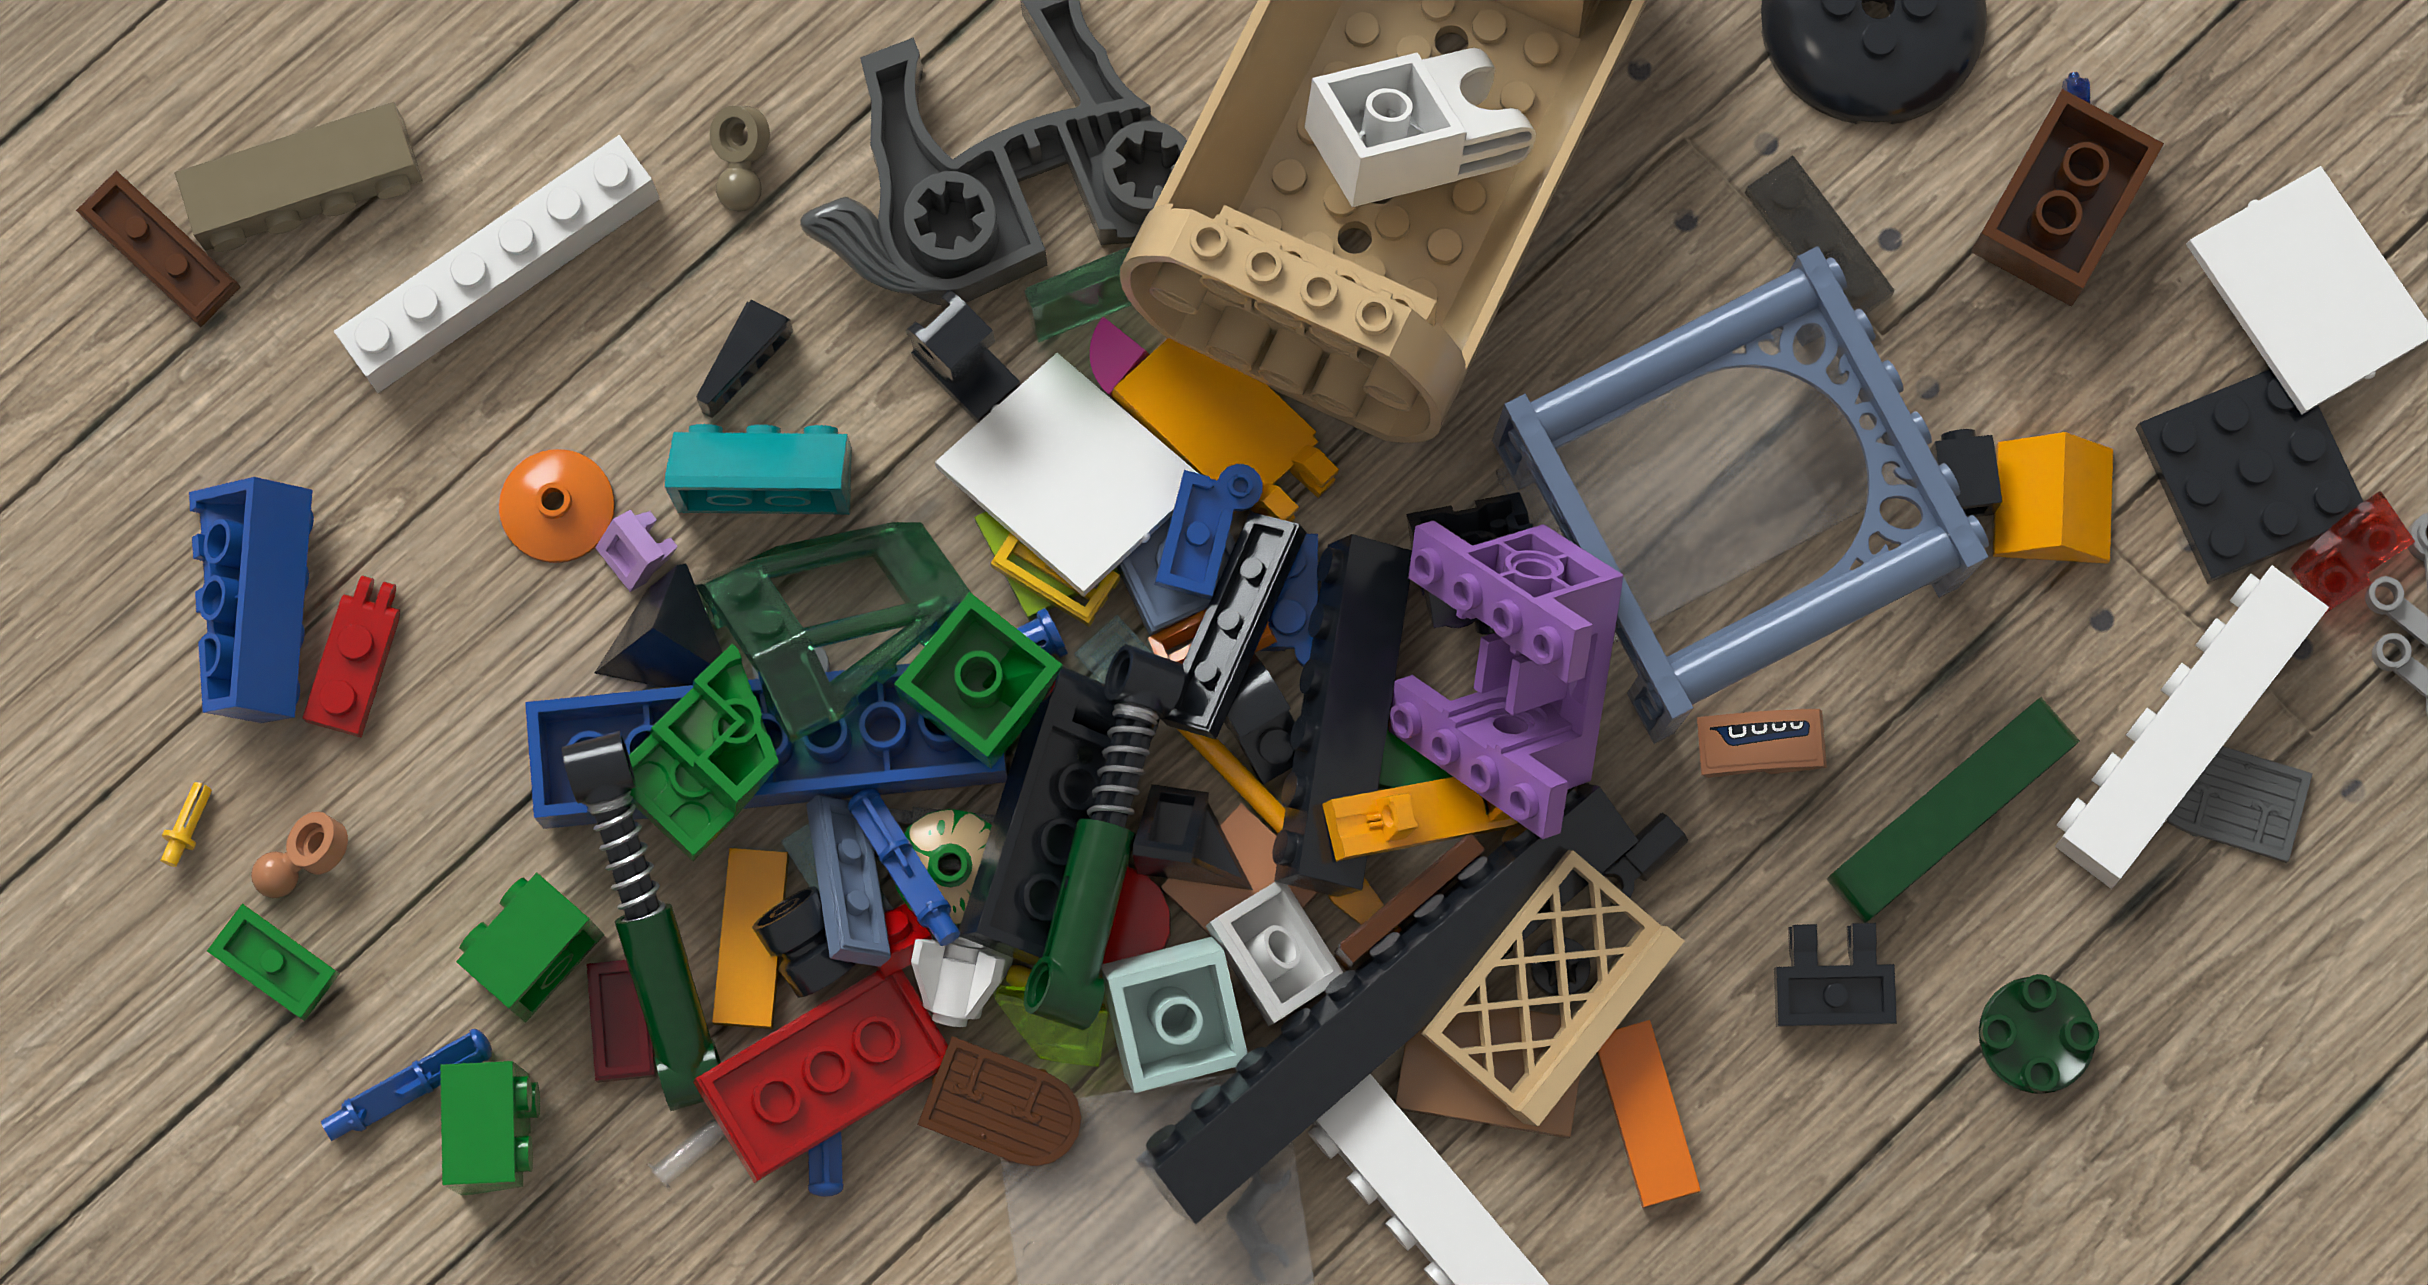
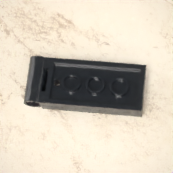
[959,666,1160,966]

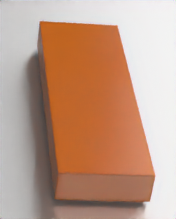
[1597,1020,1701,1208]

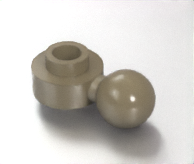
[710,106,770,212]

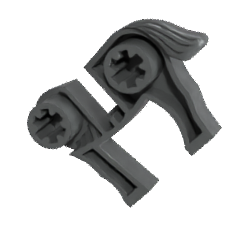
[800,0,1187,305]

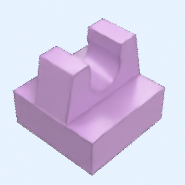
[595,510,678,592]

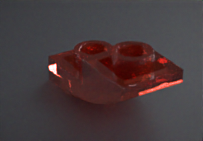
[2290,491,2415,614]

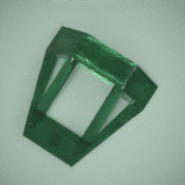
[695,522,971,743]

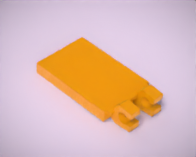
[1112,338,1339,522]

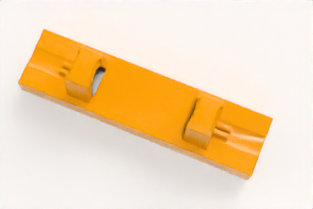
[1322,777,1518,862]

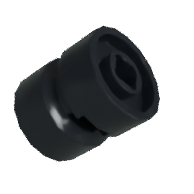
[752,886,856,998]

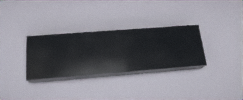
[1159,512,1307,739]

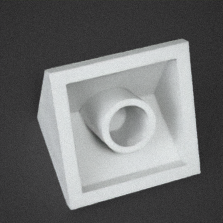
[1205,882,1343,1026]

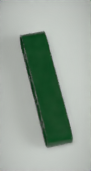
[1827,697,2080,923]

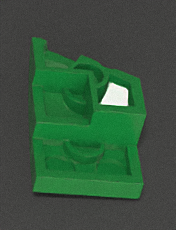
[629,643,779,861]

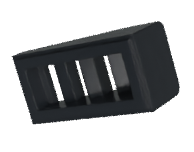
[696,300,793,418]

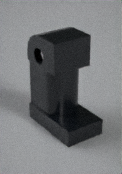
[906,290,1021,423]

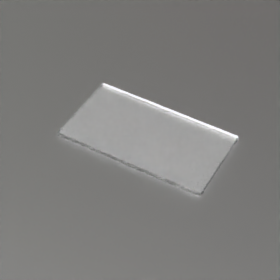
[1496,329,1907,644]

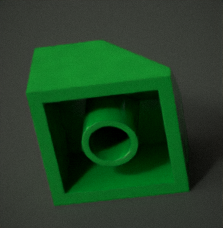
[894,592,1063,769]
[456,872,604,1023]
[440,1061,540,1195]

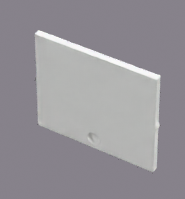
[2186,166,2428,414]
[935,353,1199,597]

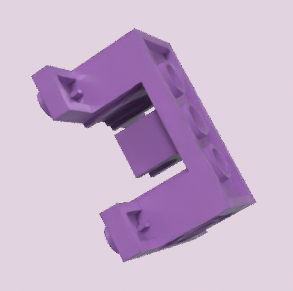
[1388,521,1624,839]

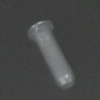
[647,1119,725,1192]

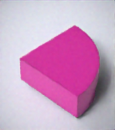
[1090,317,1150,399]

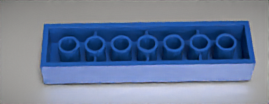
[525,663,1008,829]

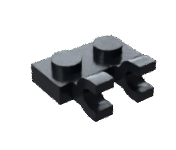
[1774,923,1897,1027]

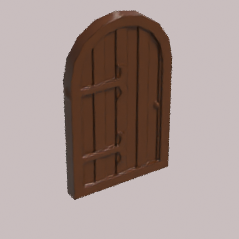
[917,1036,1082,1167]

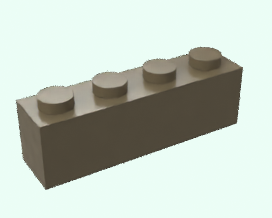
[174,102,423,252]

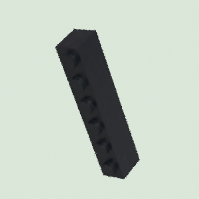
[1272,534,1412,897]

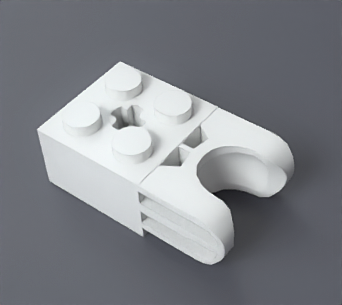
[1305,48,1536,207]

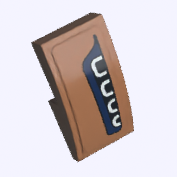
[1697,709,1827,778]

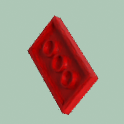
[693,969,948,1183]

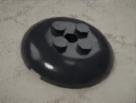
[1761,0,1987,124]

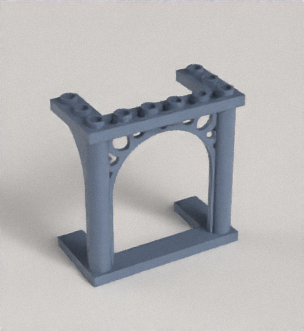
[1492,246,1989,744]

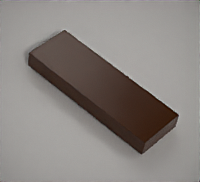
[76,170,241,328]
[1334,834,1485,971]

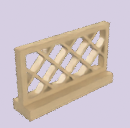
[1422,850,1685,1126]

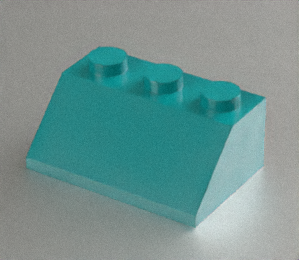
[665,424,852,515]

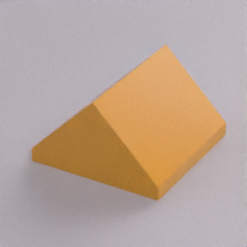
[1993,432,2113,564]

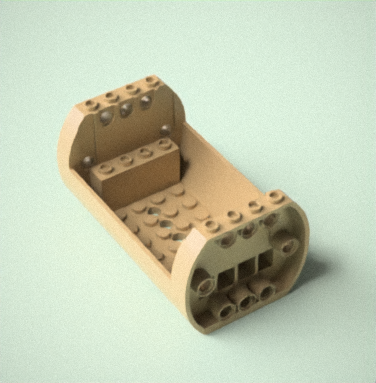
[1120,0,1648,443]

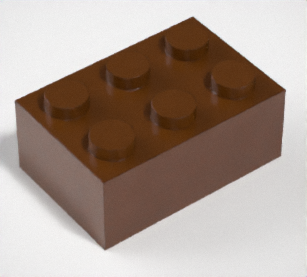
[1971,89,2164,307]

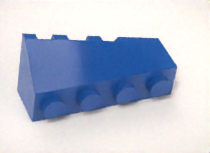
[189,477,314,723]

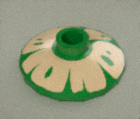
[895,809,992,925]

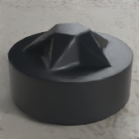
[1530,937,1591,996]

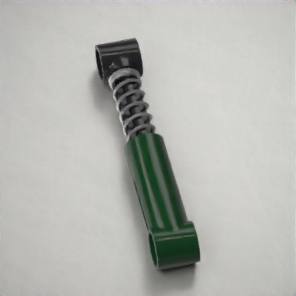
[1024,644,1185,1030]
[562,731,721,1111]

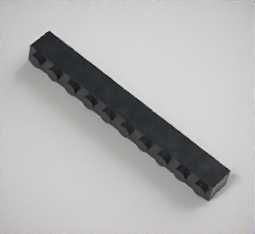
[1135,783,1639,1224]

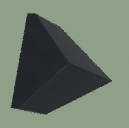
[595,563,723,688]
[1132,784,1253,890]

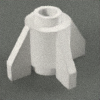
[911,928,1013,1027]

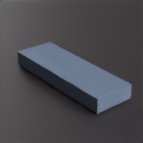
[806,795,891,967]

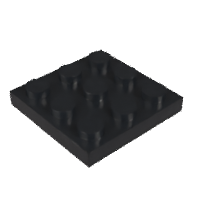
[2135,369,2369,584]

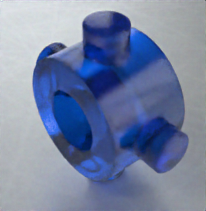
[2062,72,2090,103]

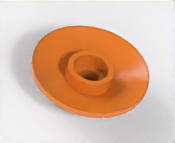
[499,449,615,563]

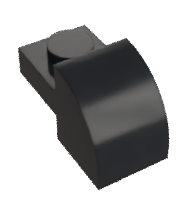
[1224,653,1295,785]

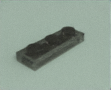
[1745,155,1895,314]

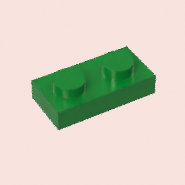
[207,903,340,1021]

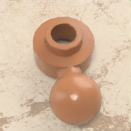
[251,812,348,898]

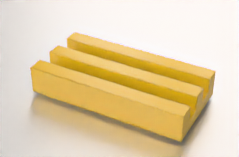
[991,533,1120,627]

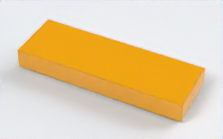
[712,848,789,1029]

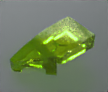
[993,985,1108,1067]

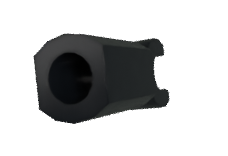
[1601,813,1688,906]

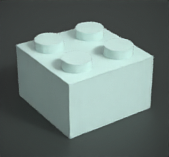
[1100,936,1248,1093]

